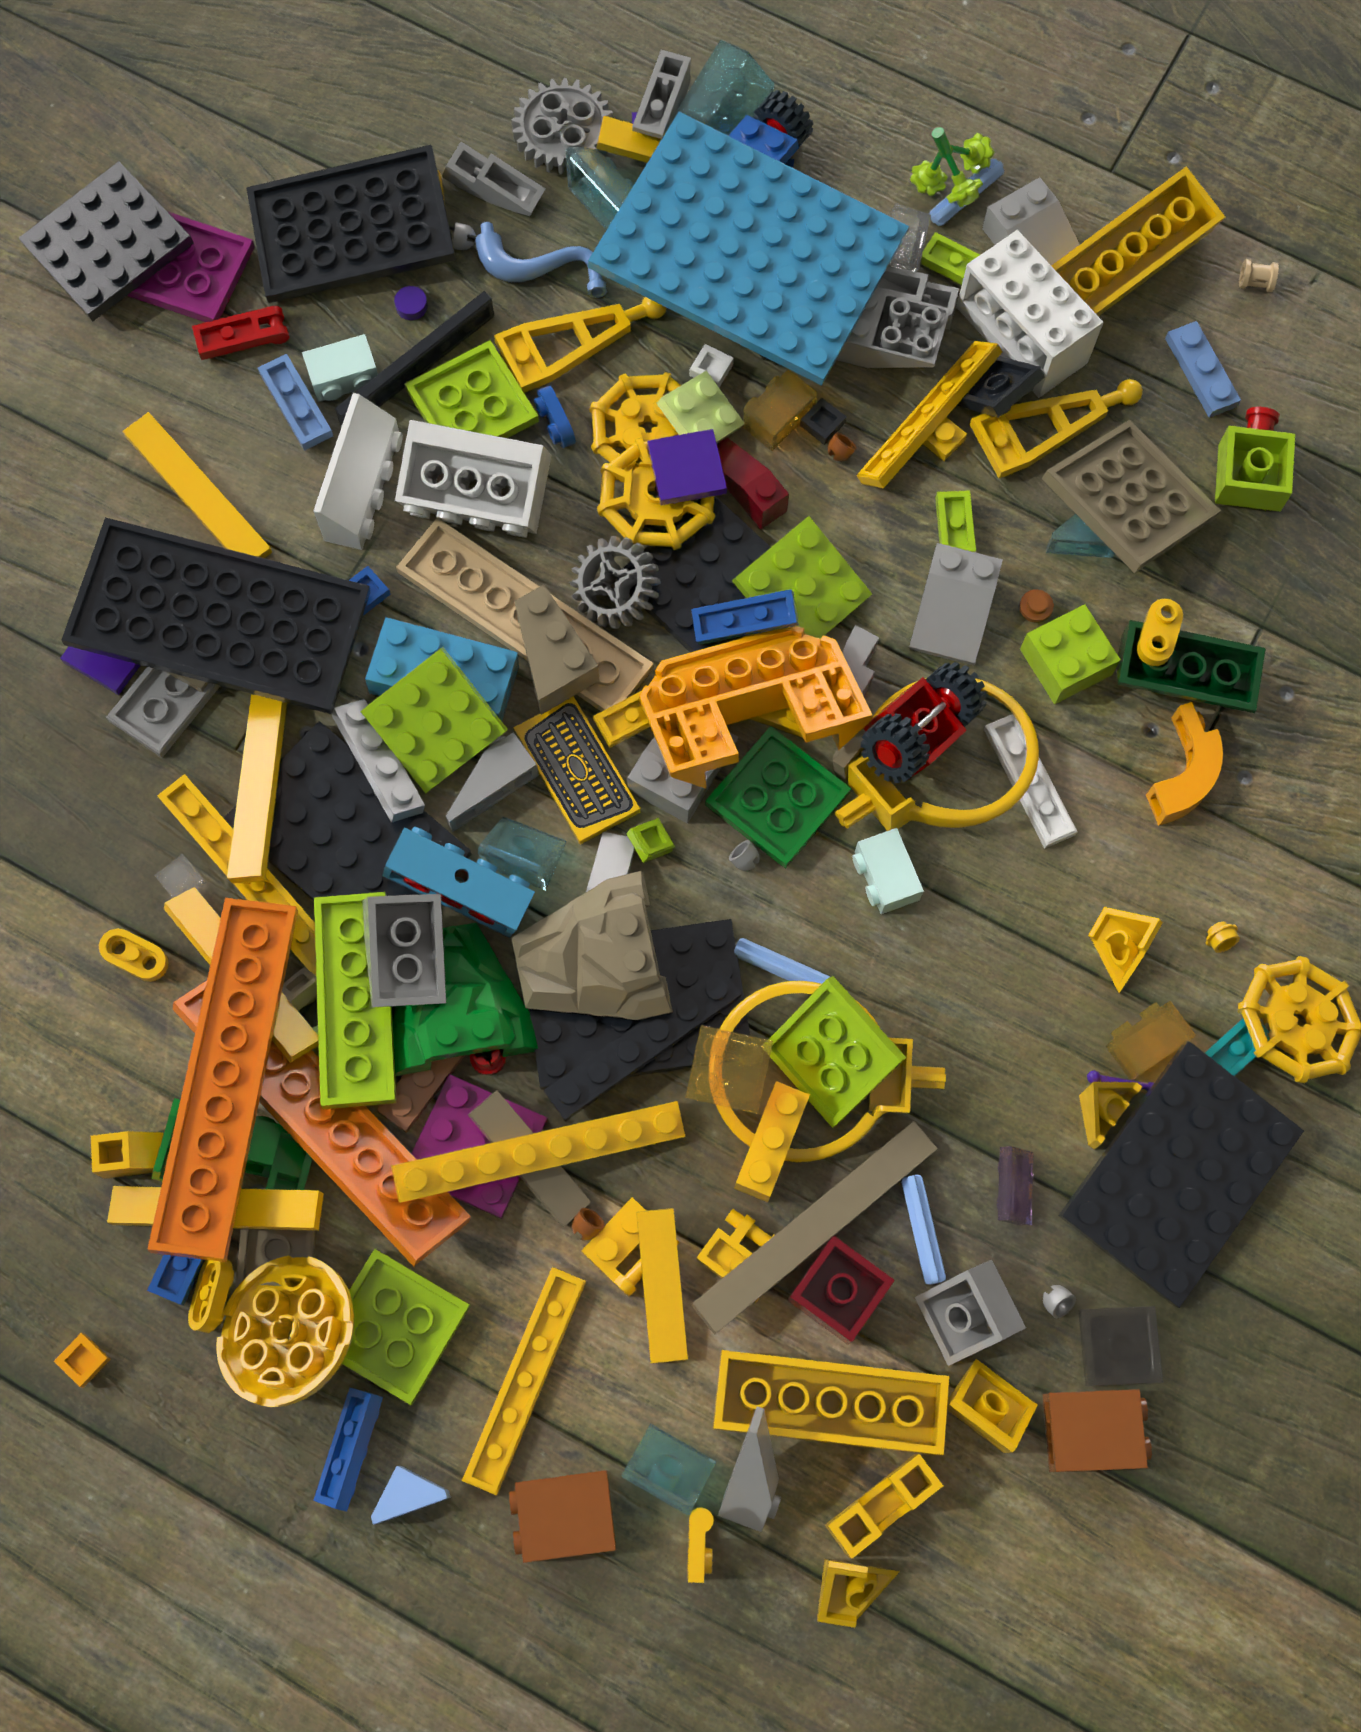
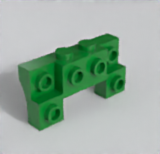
[151,1098,312,1190]

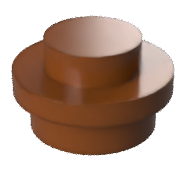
[1019,589,1054,623]

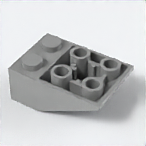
[837,290,950,368]

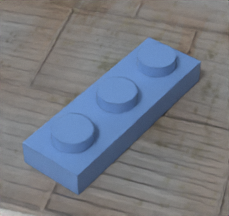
[1165,321,1241,418]
[258,354,333,451]

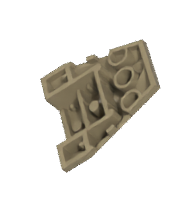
[512,871,673,1020]

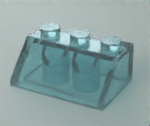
[677,40,775,136]
[565,146,634,230]

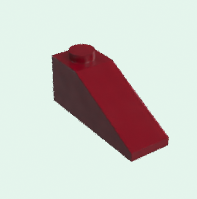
[717,437,789,529]

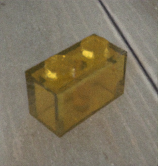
[743,369,818,451]
[1105,1000,1197,1080]

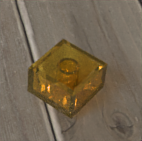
[685,1025,773,1114]

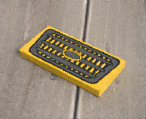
[513,696,640,845]

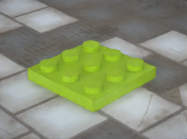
[405,340,539,438]
[732,516,872,639]
[360,647,508,794]
[762,976,907,1128]
[342,1249,471,1405]

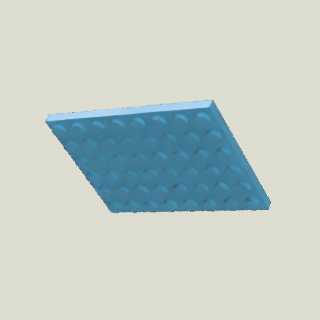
[588,112,909,386]

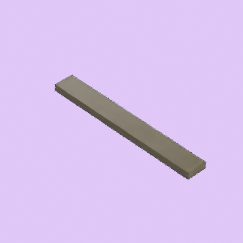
[691,1121,938,1335]

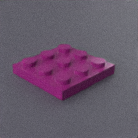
[128,211,255,322]
[411,1074,548,1219]

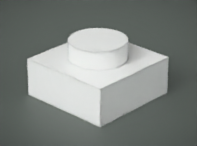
[689,344,734,387]

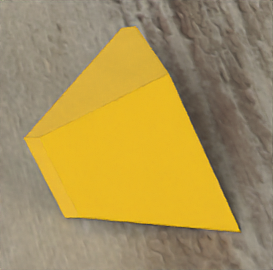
[1088,907,1163,993]
[1079,1082,1143,1149]
[817,1559,900,1628]

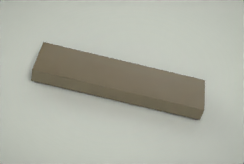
[468,1090,591,1227]

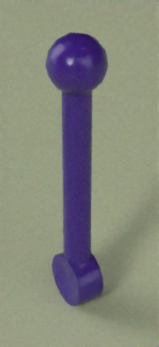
[1087,1070,1154,1091]

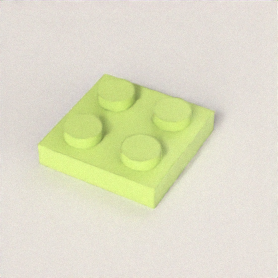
[656,371,745,443]

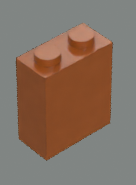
[1043,1389,1152,1472]
[509,1470,616,1563]

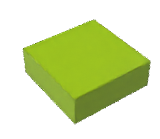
[627,818,675,863]

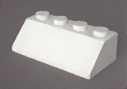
[313,393,403,550]

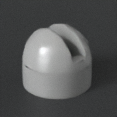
[453,223,476,250]
[729,840,760,871]
[1043,1285,1076,1318]

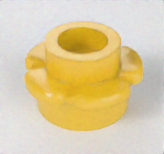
[1206,921,1240,953]

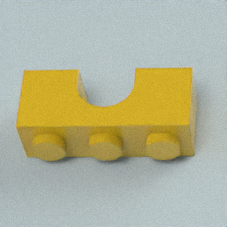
[734,1081,810,1202]
[825,1454,943,1559]

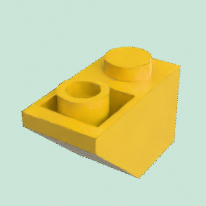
[91,1131,164,1179]

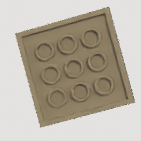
[1042,420,1221,573]

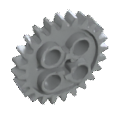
[512,78,613,174]

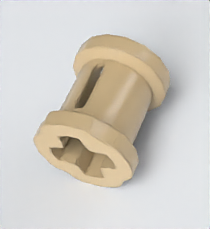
[1239,259,1279,292]

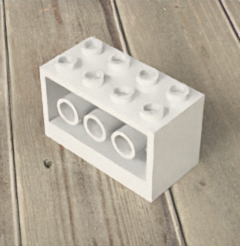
[956,230,1103,398]
[395,420,551,538]

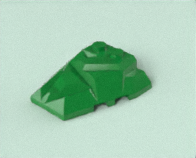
[393,922,538,1076]

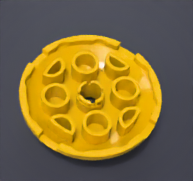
[216,1255,354,1407]

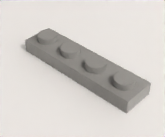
[332,699,425,823]

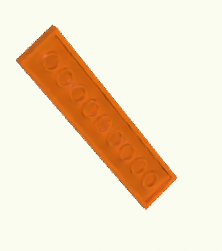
[148,898,298,1262]
[172,981,471,1266]

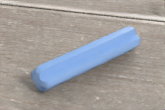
[929,159,1004,226]
[734,938,830,984]
[901,1175,946,1285]

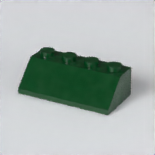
[1116,620,1266,713]

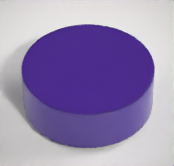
[394,286,428,320]

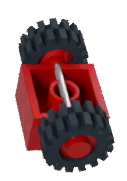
[861,662,987,783]

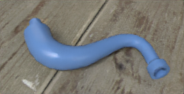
[475,222,607,298]

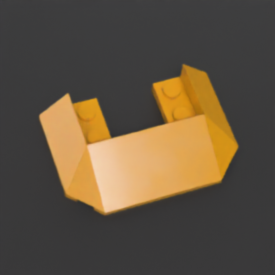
[639,626,872,789]

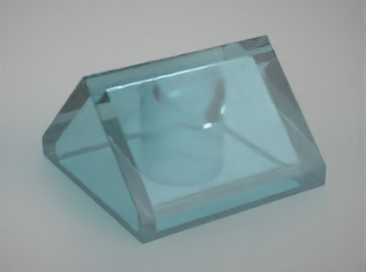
[478,816,567,890]
[621,1424,716,1516]

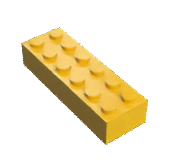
[1052,166,1225,317]
[713,1350,949,1456]

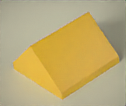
[947,1359,1037,1453]

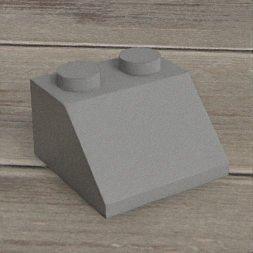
[915,1260,1026,1366]

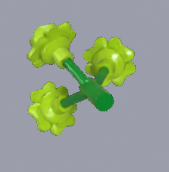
[910,127,994,207]

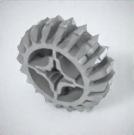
[569,536,661,629]

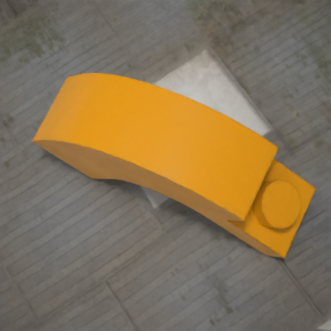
[1146,702,1223,826]

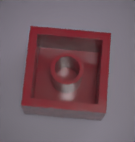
[787,1235,895,1345]

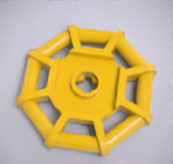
[589,372,681,472]
[597,438,716,550]
[1238,956,1361,1083]

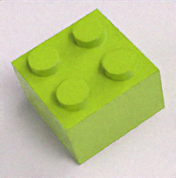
[1215,426,1295,512]
[1020,604,1121,705]

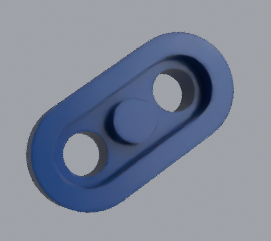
[534,385,576,448]

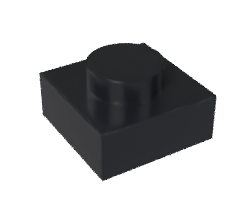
[800,398,847,445]

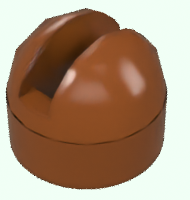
[827,432,857,462]
[572,1208,604,1241]

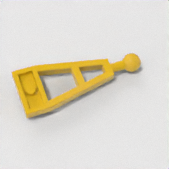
[494,297,667,393]
[970,379,1143,478]

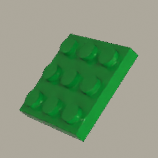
[705,726,851,869]

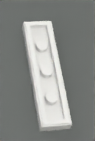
[984,714,1078,849]

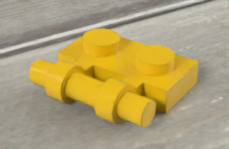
[696,1208,775,1304]

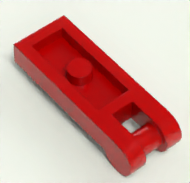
[192,306,290,360]

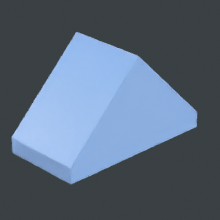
[371,1466,451,1524]

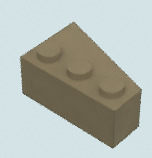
[515,584,599,715]

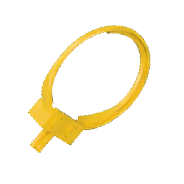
[835,678,1039,831]
[709,981,946,1162]

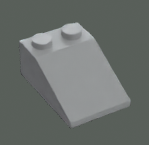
[982,177,1080,266]
[909,543,1003,666]
[627,732,738,824]
[363,894,446,1007]

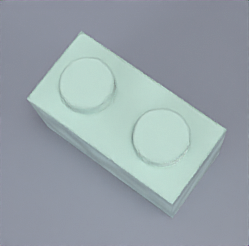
[302,334,378,402]
[852,828,924,914]

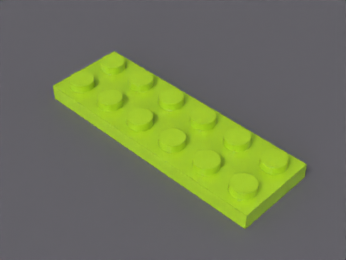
[314,892,396,1109]

